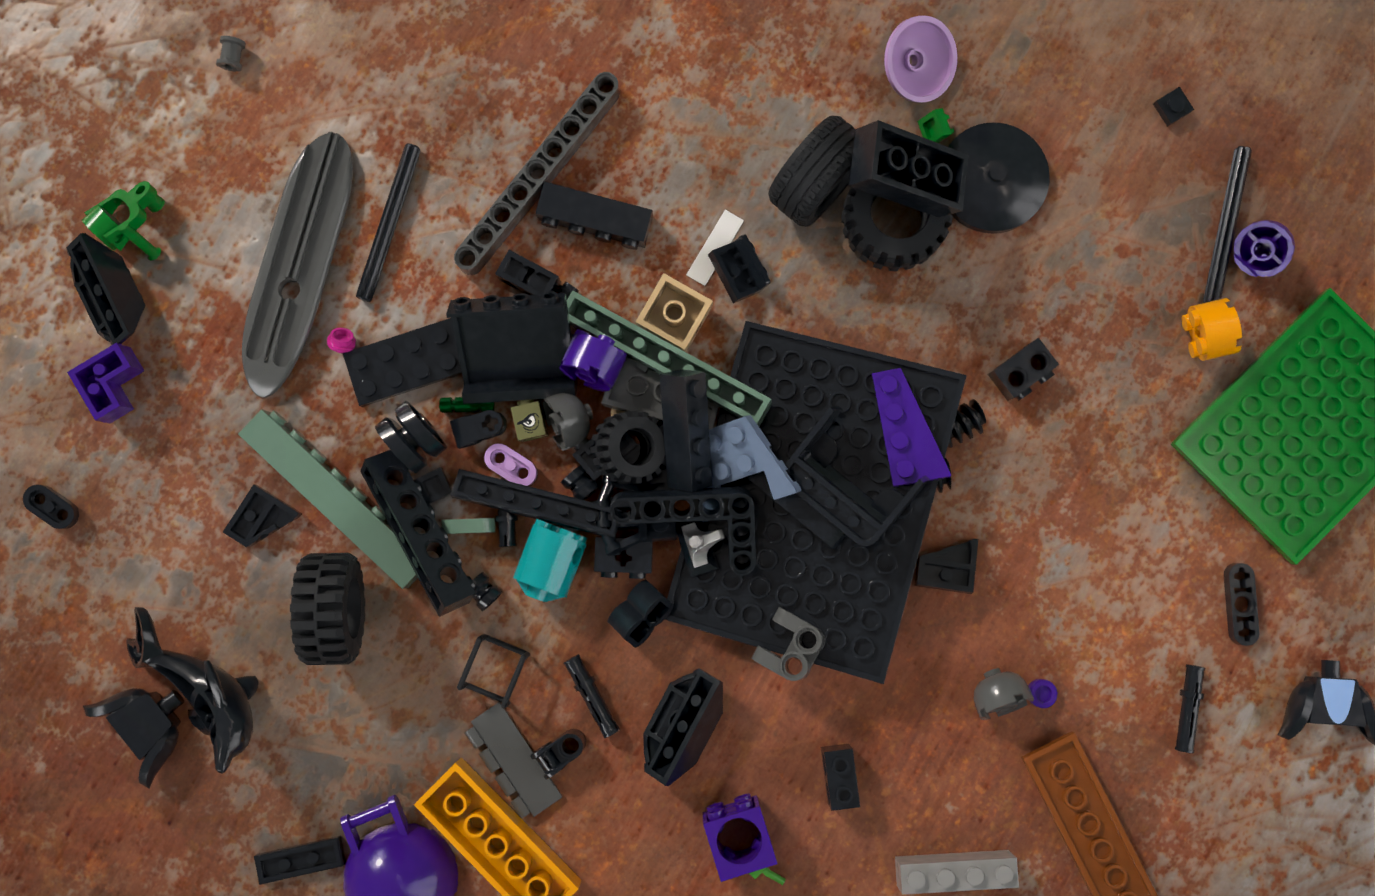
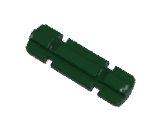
[439,397,495,413]

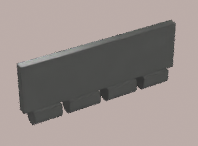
[465,702,563,819]

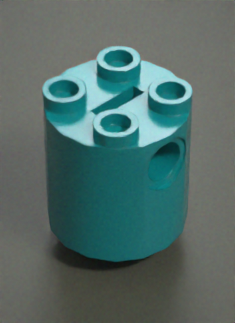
[513,519,588,602]

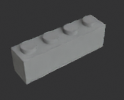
[895,850,1019,895]

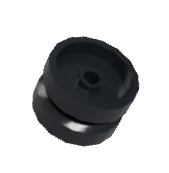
[375,401,447,474]

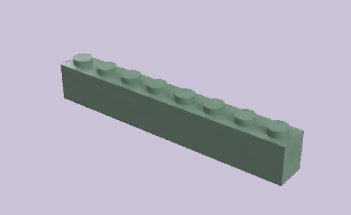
[567,291,772,427]
[238,409,429,589]

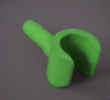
[749,868,785,885]

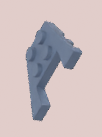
[703,415,801,523]

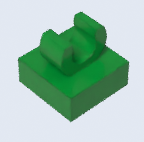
[917,108,955,143]

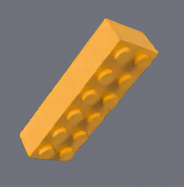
[414,757,581,896]

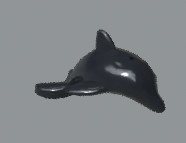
[126,607,258,774]

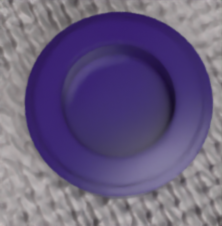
[1029,679,1058,708]

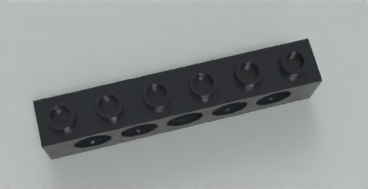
[360,450,476,617]

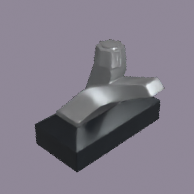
[676,521,724,578]

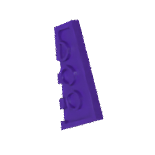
[872,368,952,487]

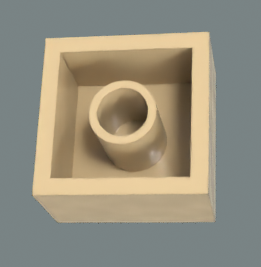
[636,273,713,352]

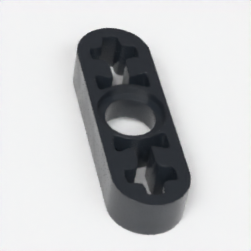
[1224,563,1260,646]

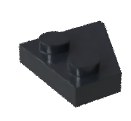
[915,539,979,594]

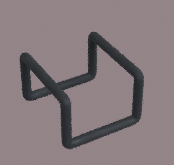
[457,634,530,708]

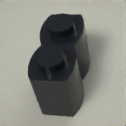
[607,579,674,648]

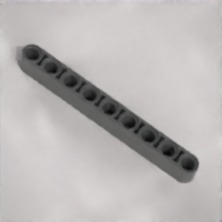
[454,72,620,275]

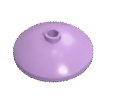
[884,16,957,103]

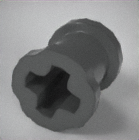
[216,36,246,72]

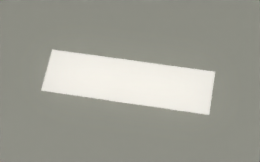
[686,210,744,286]

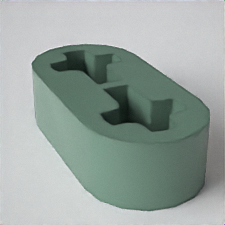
[441,518,495,534]

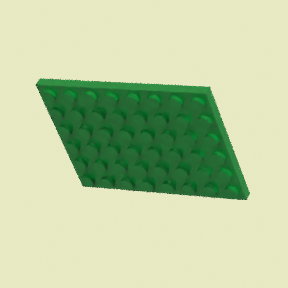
[1171,288,1375,565]

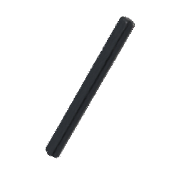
[356,143,420,302]
[1203,146,1252,303]

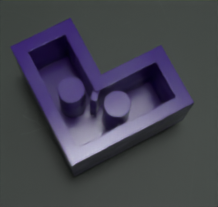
[67,342,144,424]

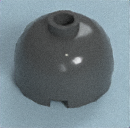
[542,393,593,451]
[974,668,1034,720]

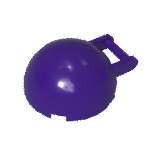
[340,795,458,896]

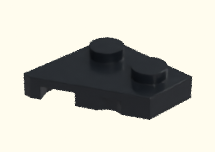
[223,484,302,547]

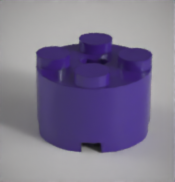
[560,330,627,392]

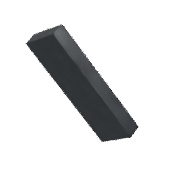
[254,835,346,885]

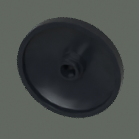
[948,122,1050,234]

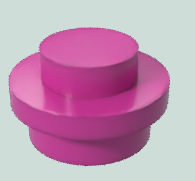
[327,328,356,353]

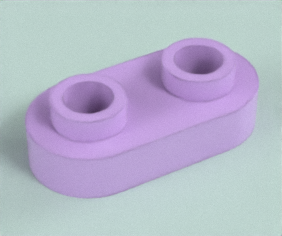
[484,444,537,486]

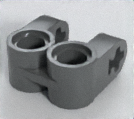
[751,607,825,681]

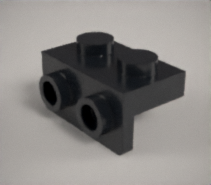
[708,234,771,304]

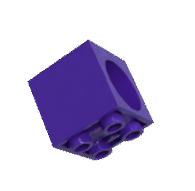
[702,793,777,882]

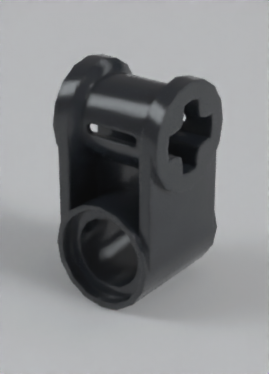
[450,410,507,449]
[530,729,586,780]

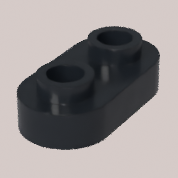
[23,485,79,529]

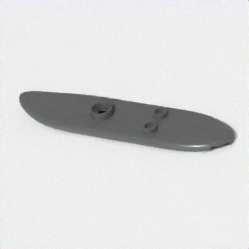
[242,132,353,398]

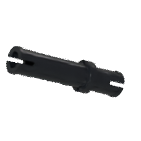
[563,654,620,738]
[1175,664,1206,753]

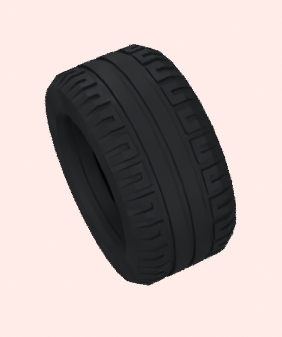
[768,116,856,227]

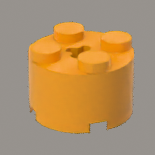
[1181,298,1242,361]

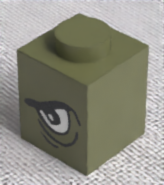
[511,400,548,442]

